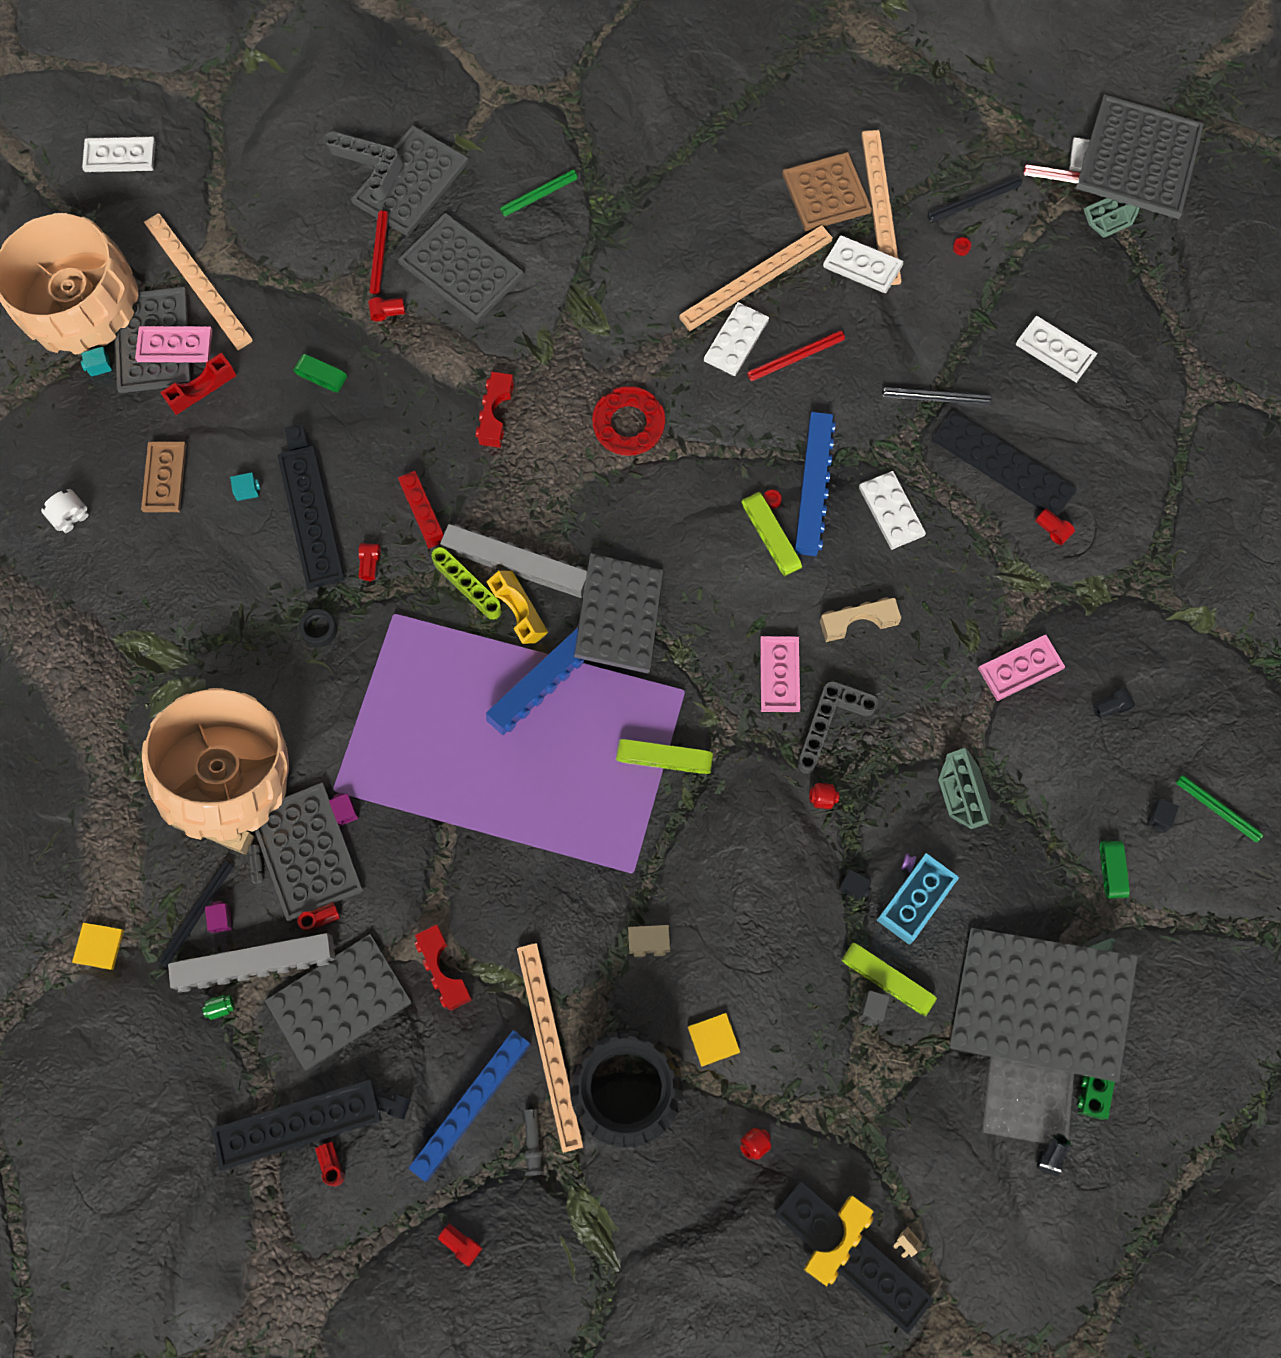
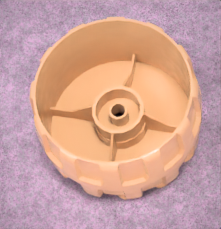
[0,213,138,354]
[142,688,289,841]

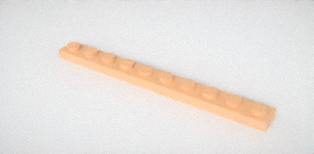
[861,130,901,285]
[144,213,253,350]
[679,225,832,331]
[517,943,583,1153]

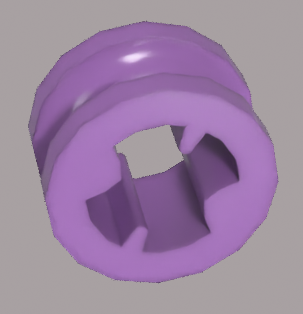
[901,853,916,873]

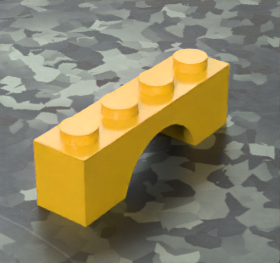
[487,570,548,644]
[803,1195,874,1286]

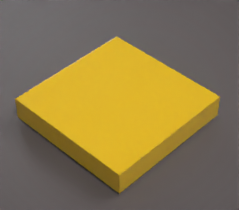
[72,923,124,970]
[688,1013,740,1067]

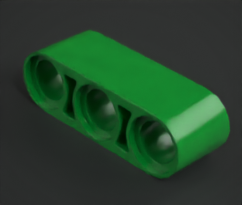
[293,354,348,393]
[1099,841,1130,899]

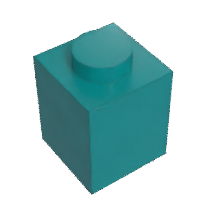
[81,347,112,377]
[230,473,261,501]

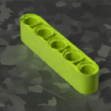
[742,492,802,576]
[431,547,502,619]
[616,739,713,774]
[841,943,937,1016]

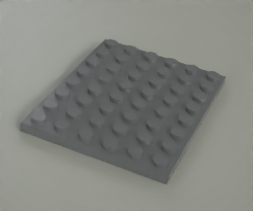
[1076,95,1204,219]
[950,928,1138,1083]

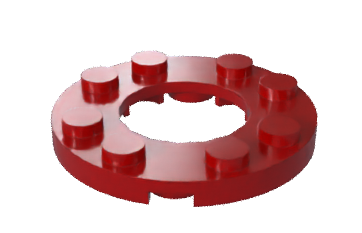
[592,387,665,456]

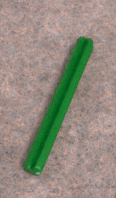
[500,170,577,216]
[1176,775,1264,842]

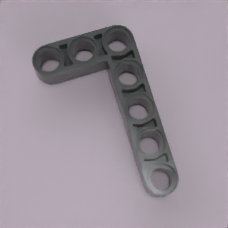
[324,132,403,200]
[798,682,878,774]

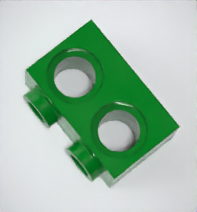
[1076,1075,1115,1120]

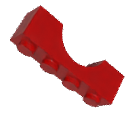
[160,353,236,415]
[476,372,514,448]
[398,471,444,549]
[414,925,472,1011]

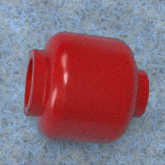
[809,783,839,809]
[740,1128,771,1160]

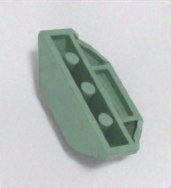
[1083,198,1140,238]
[938,748,991,829]

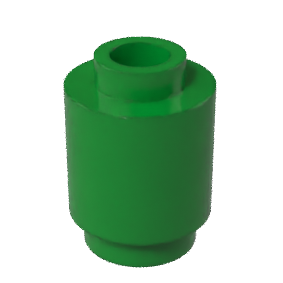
[202,994,235,1020]

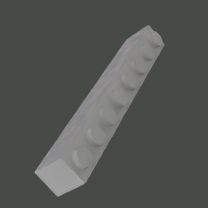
[440,524,587,598]
[168,933,335,992]

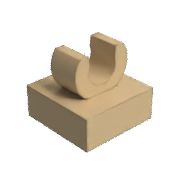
[894,1227,922,1257]

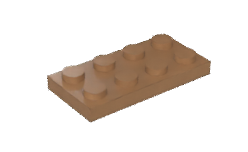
[141,442,187,512]

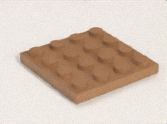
[782,152,872,231]

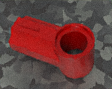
[368,298,405,322]
[1035,509,1075,545]
[359,543,380,581]
[298,902,340,933]
[315,1142,345,1187]
[438,1223,483,1267]

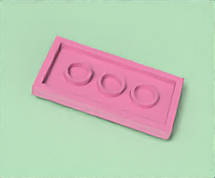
[135,326,213,362]
[978,635,1065,701]
[760,636,800,712]

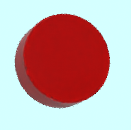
[953,237,971,256]
[763,489,781,509]

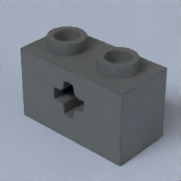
[858,990,889,1027]

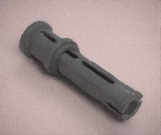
[524,1109,544,1176]

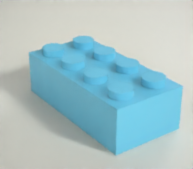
[877,853,959,945]

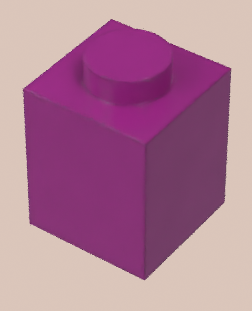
[329,793,359,826]
[205,901,233,933]

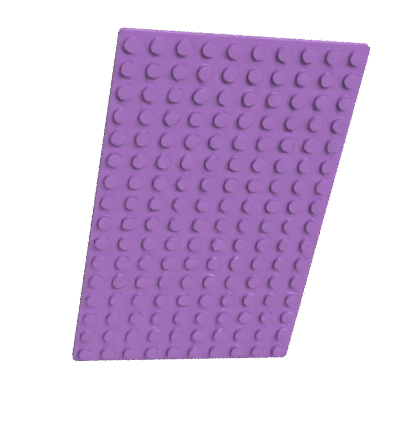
[334,614,685,873]

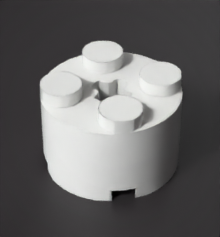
[41,489,88,533]

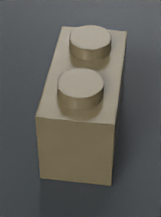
[628,925,670,957]

